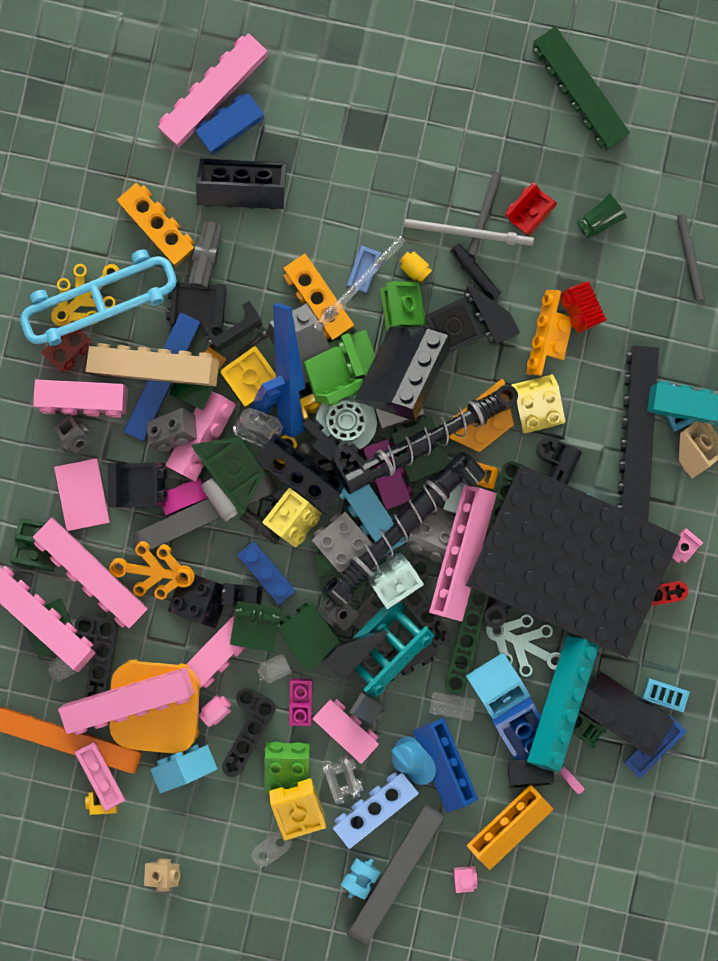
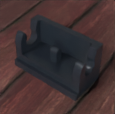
[507,759,555,788]

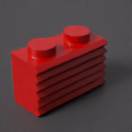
[560,281,607,334]

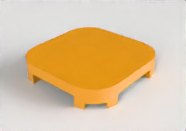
[109,659,201,753]

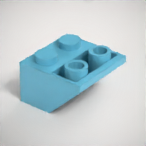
[466,653,530,720]

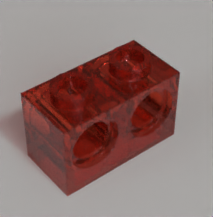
[41,321,93,372]

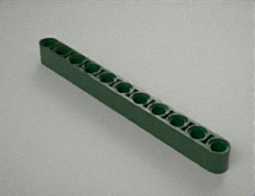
[445,461,519,694]

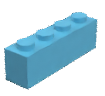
[339,480,406,556]

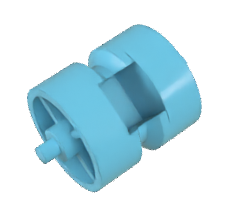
[341,857,381,899]

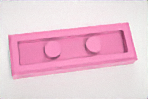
[75,742,126,811]

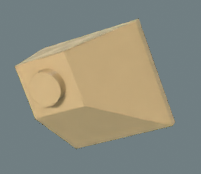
[679,421,718,478]

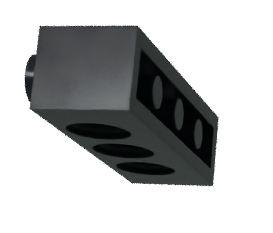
[255,433,344,513]

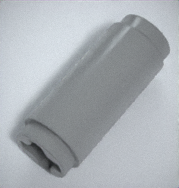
[201,477,238,522]

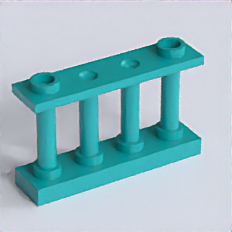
[353,601,435,699]

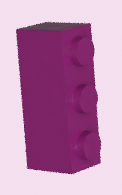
[363,439,413,511]

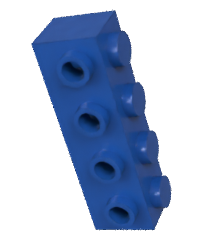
[412,718,478,812]

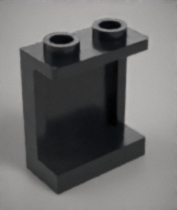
[166,281,227,330]
[204,301,263,352]
[108,462,168,508]

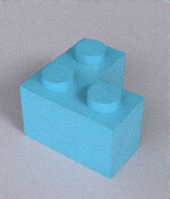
[150,744,217,794]

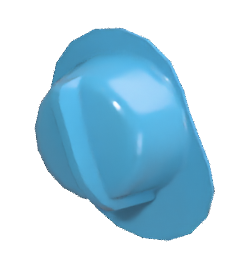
[391,736,436,785]

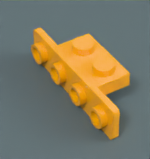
[526,290,572,376]

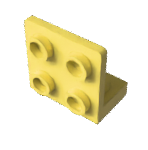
[511,374,565,433]
[262,488,322,548]

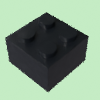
[425,297,483,353]

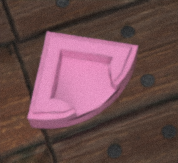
[559,766,585,795]

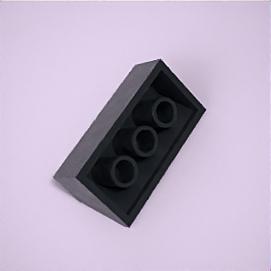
[196,159,287,210]
[580,672,675,758]

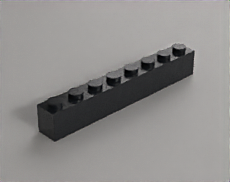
[616,346,659,521]

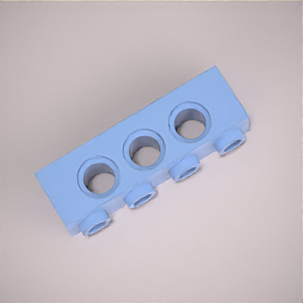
[333,771,419,849]

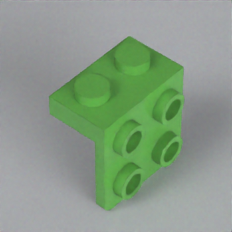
[304,347,363,406]
[264,742,310,794]

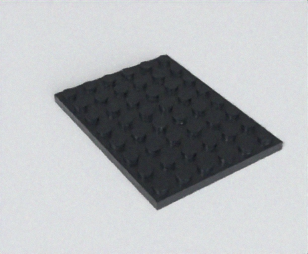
[465,464,681,658]

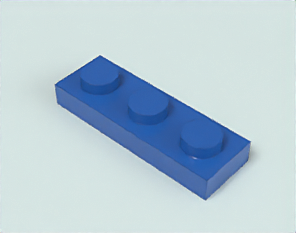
[248,376,285,418]
[237,541,296,605]
[624,716,687,778]

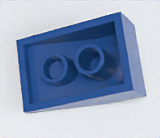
[489,697,541,760]

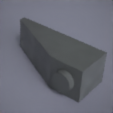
[349,691,385,724]

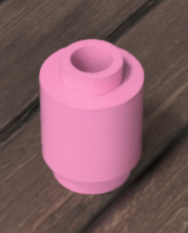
[199,695,232,727]

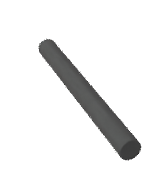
[468,172,502,257]
[677,215,705,301]

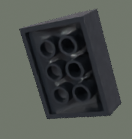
[354,327,450,421]

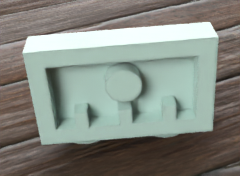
[367,552,424,609]

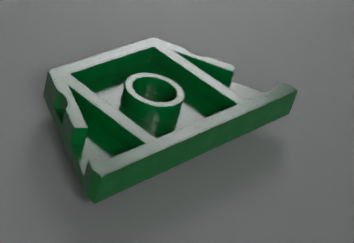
[191,437,265,515]

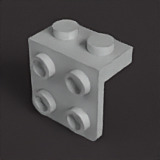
[405,506,456,564]
[312,512,372,572]

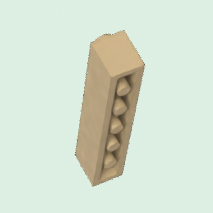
[86,343,219,387]

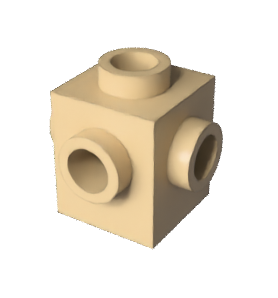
[144,859,180,892]

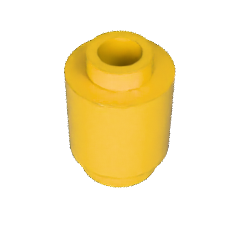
[399,252,432,283]

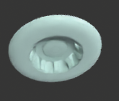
[316,395,377,449]

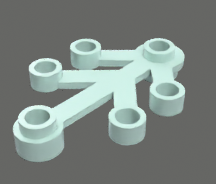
[486,614,561,677]

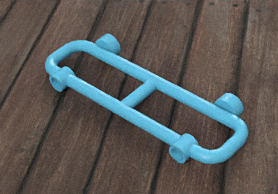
[20,250,177,346]

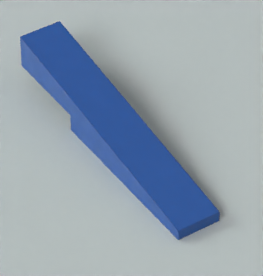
[273,303,305,437]
[124,312,201,441]

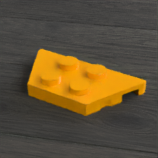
[449,379,514,453]

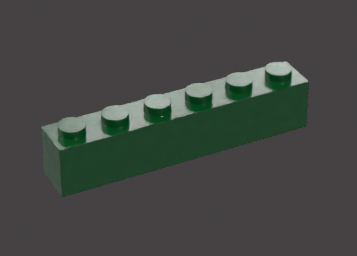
[532,26,630,152]

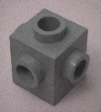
[54,414,92,454]
[320,598,360,631]

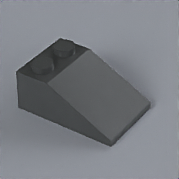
[266,304,331,384]

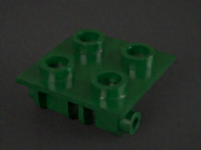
[230,601,281,652]

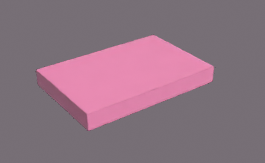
[54,458,111,531]

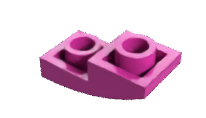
[162,478,208,516]
[289,678,312,726]

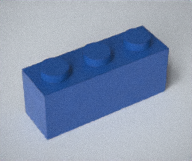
[195,93,265,156]

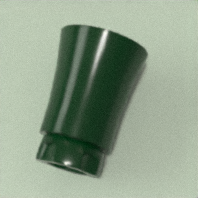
[576,193,627,239]

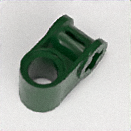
[573,712,607,748]

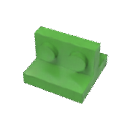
[380,281,426,331]
[328,330,375,379]

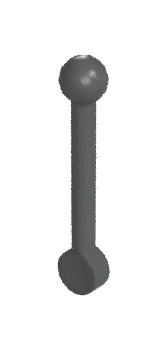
[230,330,268,361]

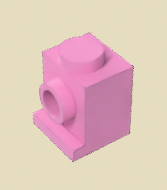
[672,528,703,563]
[453,866,477,893]

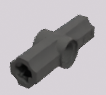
[189,221,222,289]

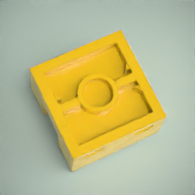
[220,346,276,409]
[269,778,326,841]

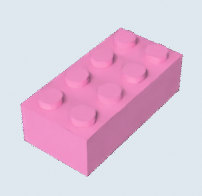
[33,380,128,418]

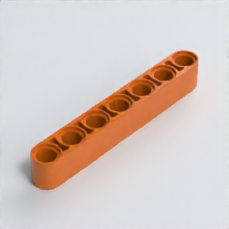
[0,707,142,774]

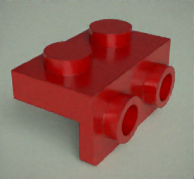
[505,182,557,237]

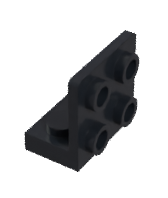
[168,573,224,628]

